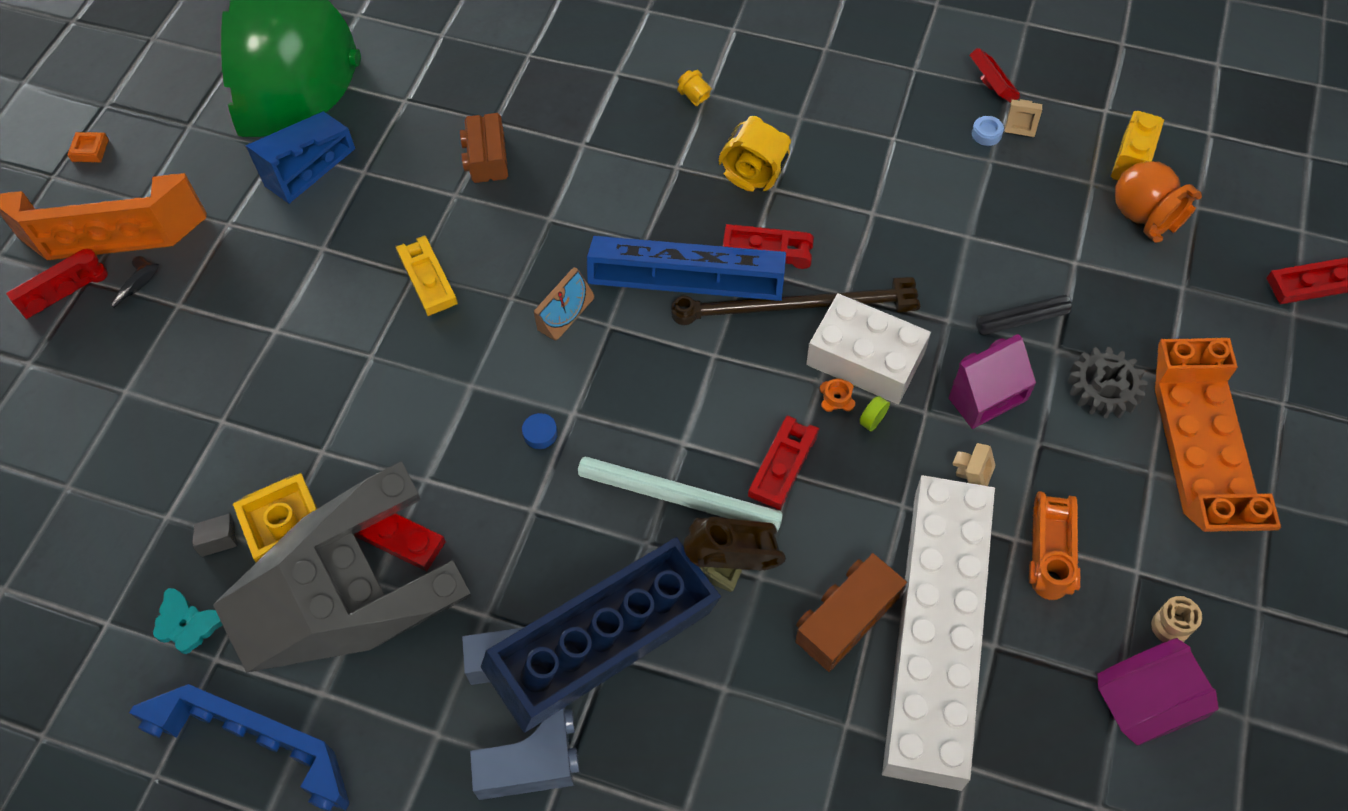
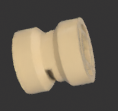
[1151,596,1202,642]

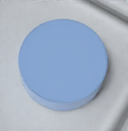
[972,116,1004,146]

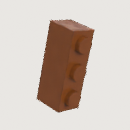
[795,553,907,672]

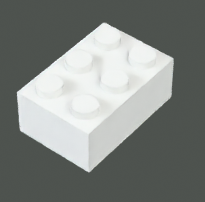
[806,293,931,405]

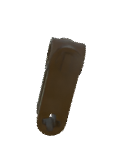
[683,517,786,571]

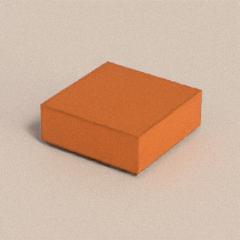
[67,132,109,163]

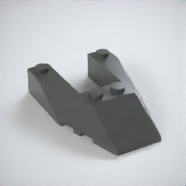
[213,461,471,673]

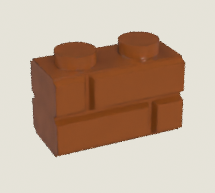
[460,113,508,183]

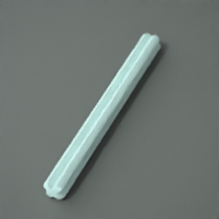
[578,457,783,531]

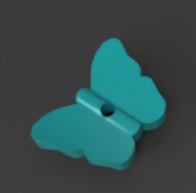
[153,588,223,654]

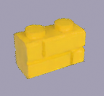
[1111,110,1164,180]

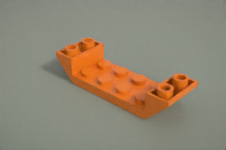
[0,173,207,260]
[1155,338,1281,532]

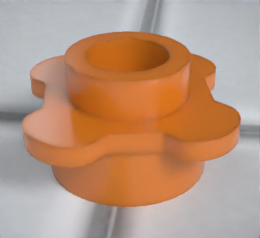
[820,378,855,412]

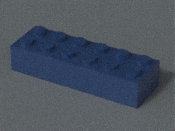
[481,537,721,733]

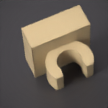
[1004,99,1042,137]
[953,443,996,486]

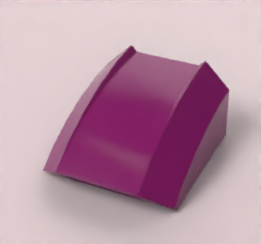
[1097,638,1219,746]

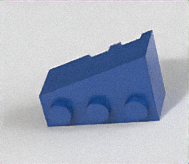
[245,111,356,204]

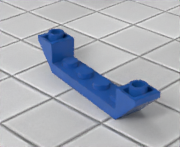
[129,684,350,811]

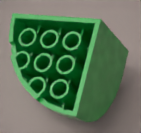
[221,0,361,137]

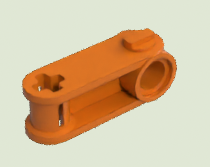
[1029,491,1080,600]

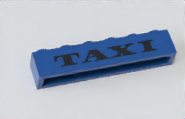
[587,236,786,301]

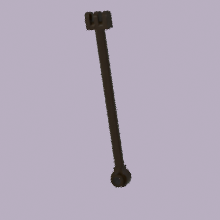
[671,277,921,325]

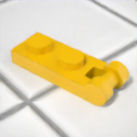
[395,235,458,316]

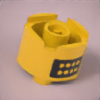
[718,116,791,192]

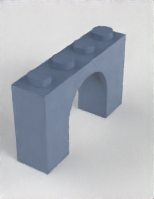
[462,627,579,800]

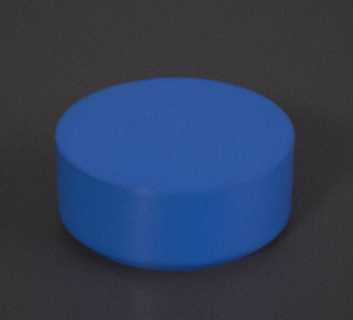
[522,413,558,449]

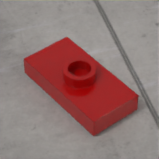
[969,48,1021,103]

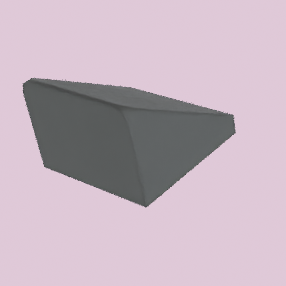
[193,513,237,557]

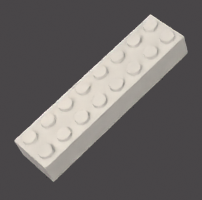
[882,475,995,791]

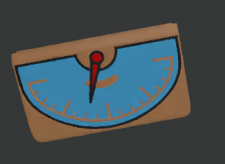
[534,267,594,340]

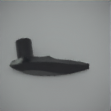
[111,256,159,308]

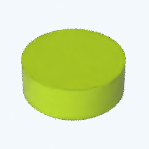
[860,396,890,431]

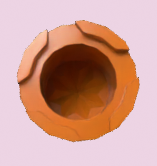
[1115,161,1202,243]

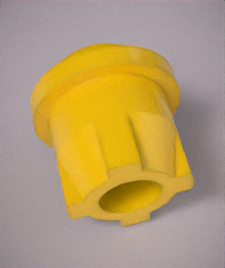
[677,70,712,106]

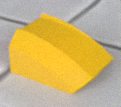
[233,473,318,562]

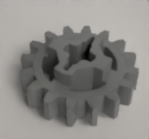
[1067,347,1148,419]

